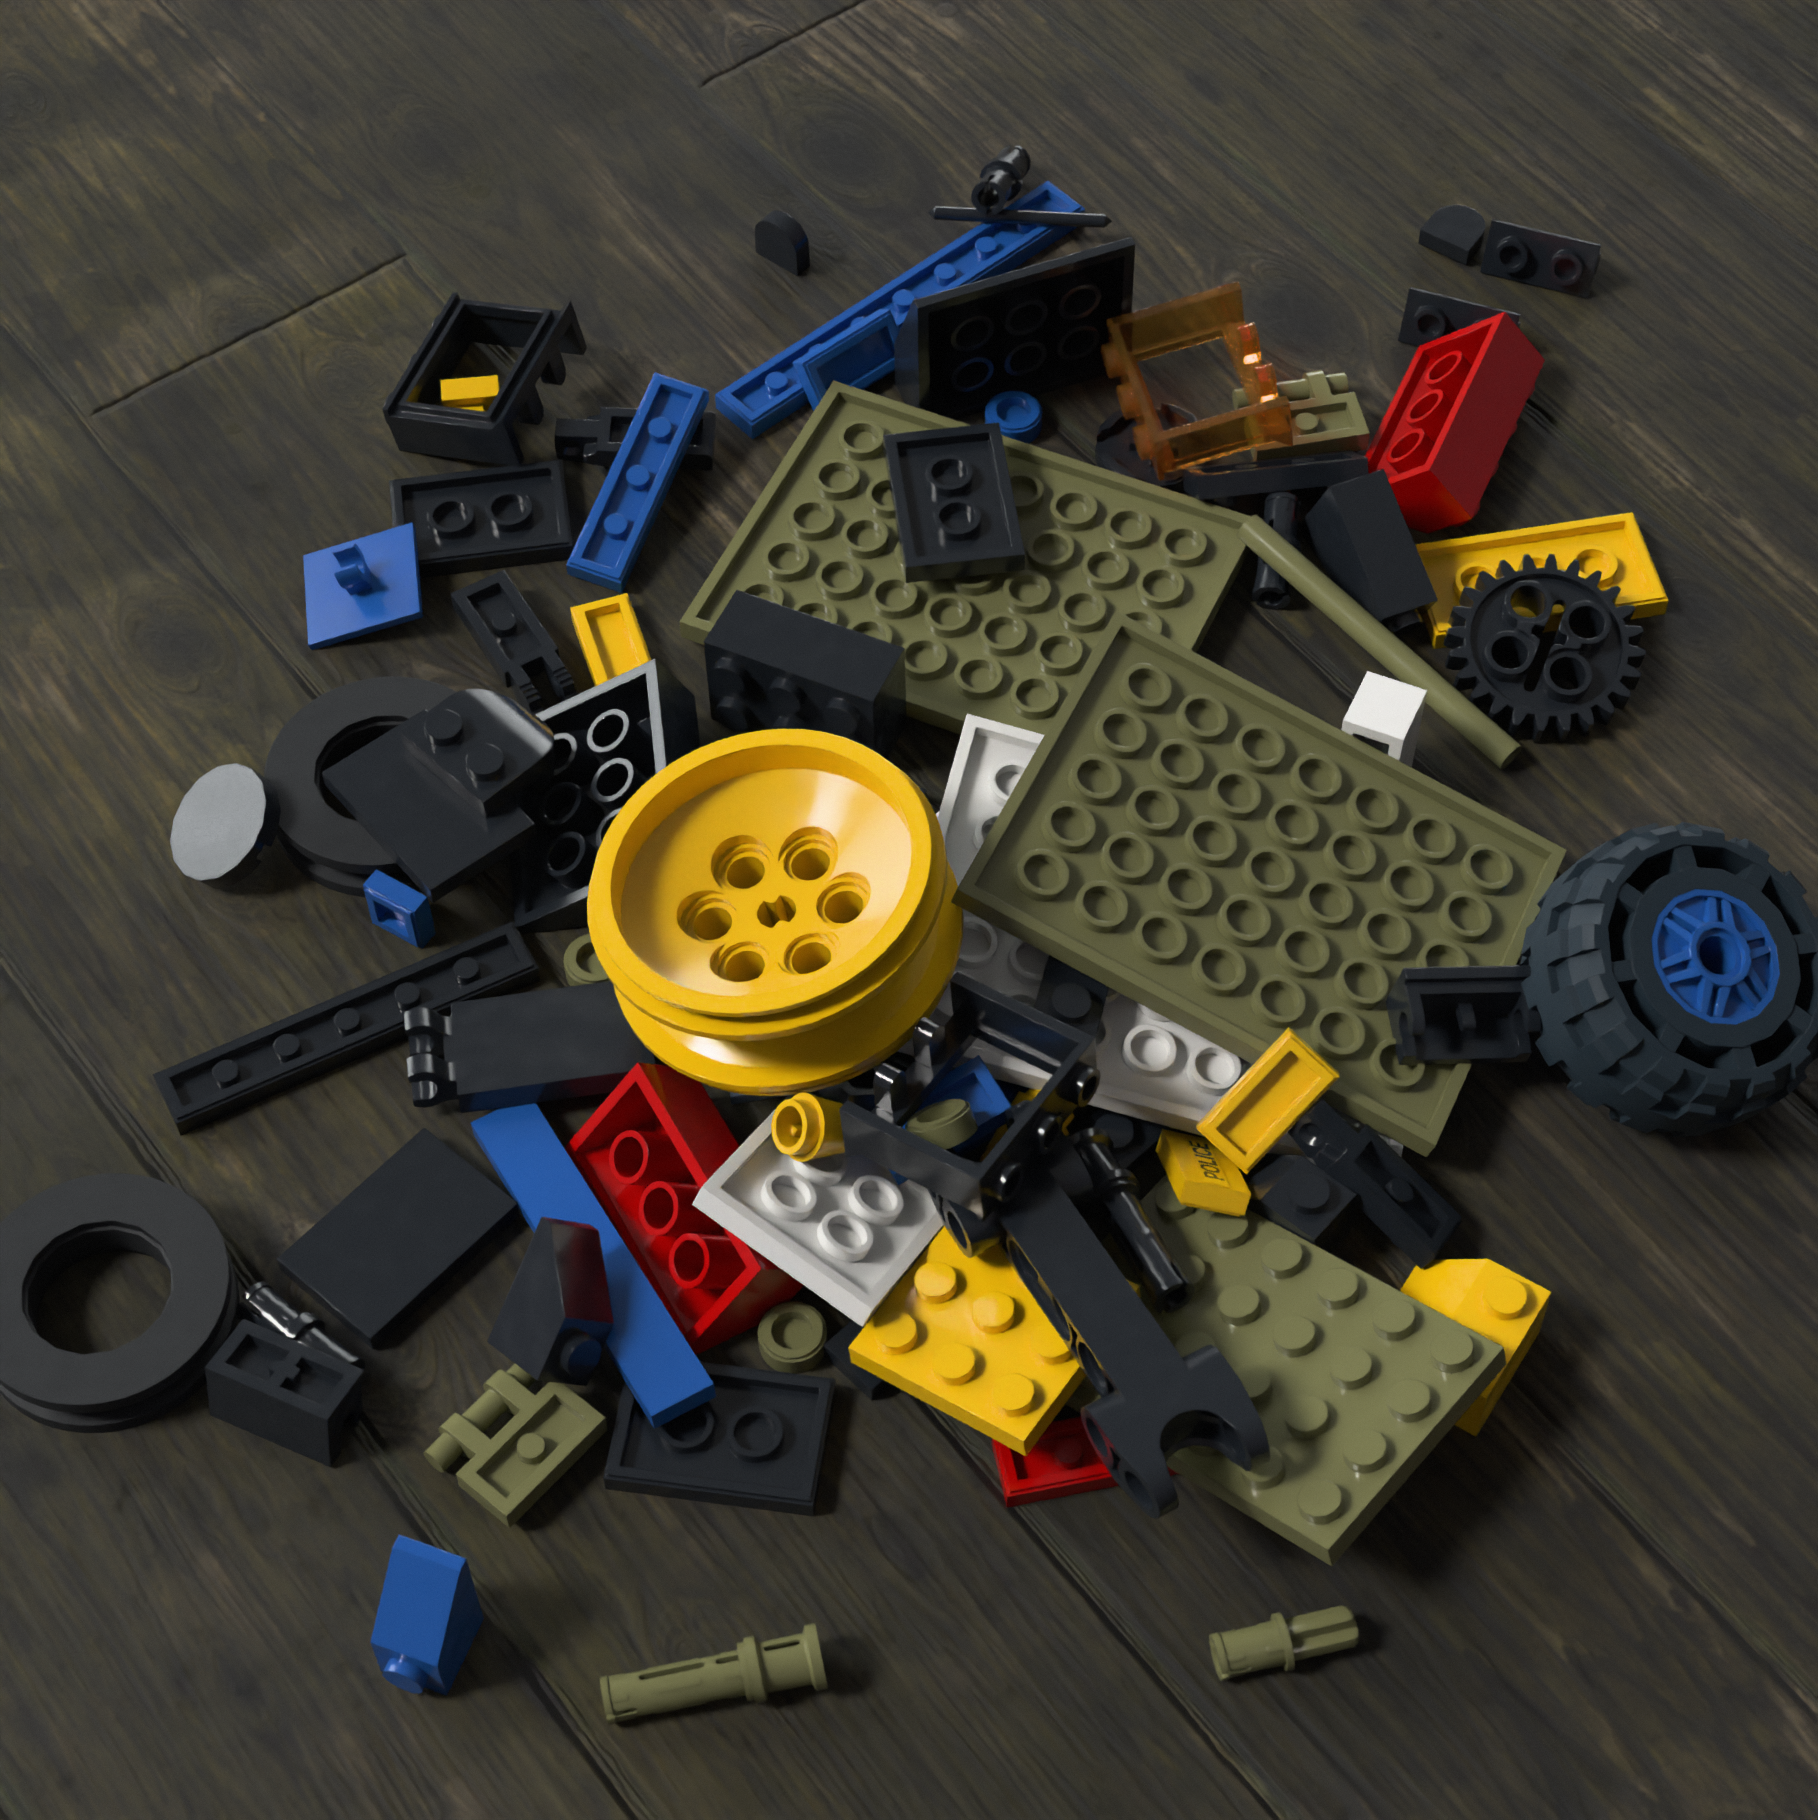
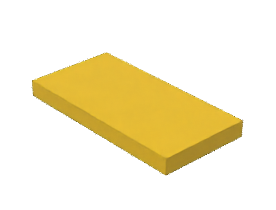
[1415,512,1668,649]

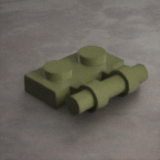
[1232,370,1370,460]
[423,1363,608,1529]

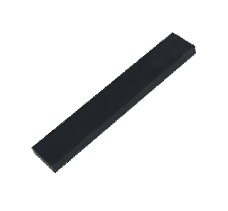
[153,922,541,1136]

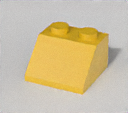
[1400,1259,1551,1437]

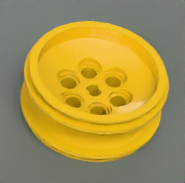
[587,729,964,1096]

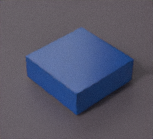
[363,869,436,949]

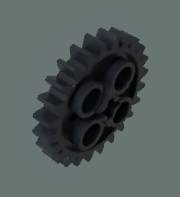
[1443,554,1646,743]

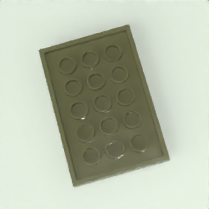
[1065,1174,1506,1566]

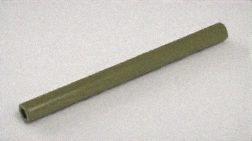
[1237,515,1522,769]

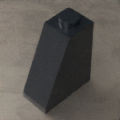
[1299,469,1438,636]

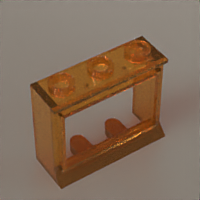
[1101,281,1293,481]

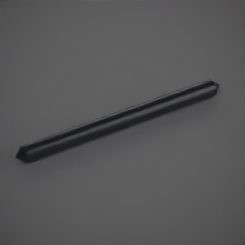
[928,206,1112,228]

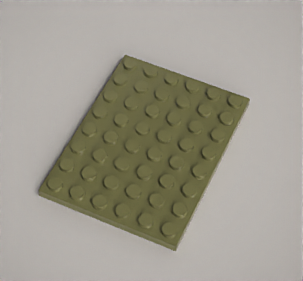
[680,381,1251,735]
[951,611,1567,1157]

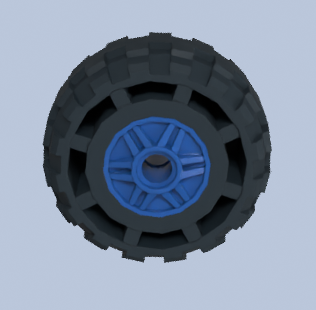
[1521,822,1818,1137]

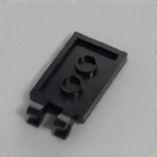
[404,981,655,1113]

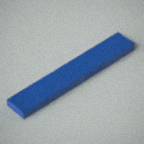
[471,1103,716,1429]

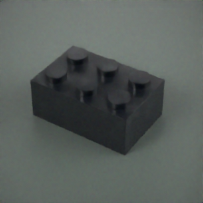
[703,590,907,760]

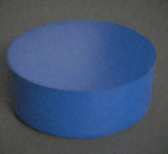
[985,391,1042,444]

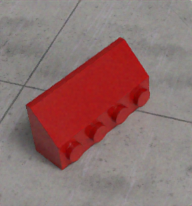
[1365,312,1545,534]
[564,1062,804,1355]

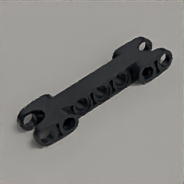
[928,1100,1271,1519]

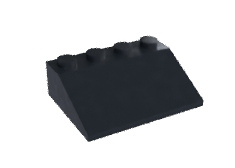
[894,237,1135,420]
[510,659,701,934]

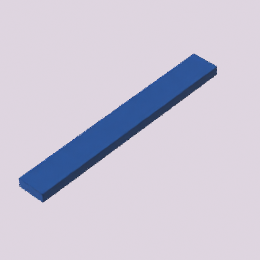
[715,181,1085,439]

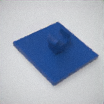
[303,523,423,650]

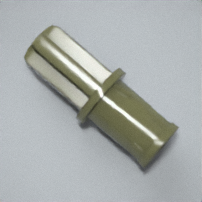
[1209,1605,1359,1681]

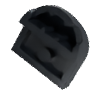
[400,689,556,818]

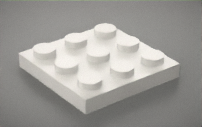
[692,1092,944,1327]

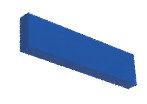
[566,372,709,593]

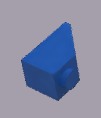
[370,1534,484,1696]

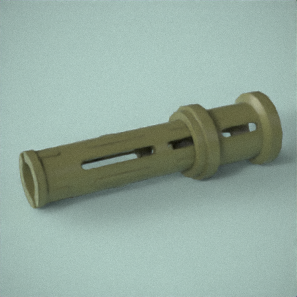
[600,1623,828,1725]

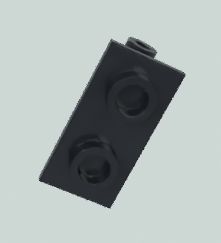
[1480,219,1602,298]
[1398,287,1521,346]

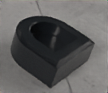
[1418,205,1486,265]
[755,210,810,277]

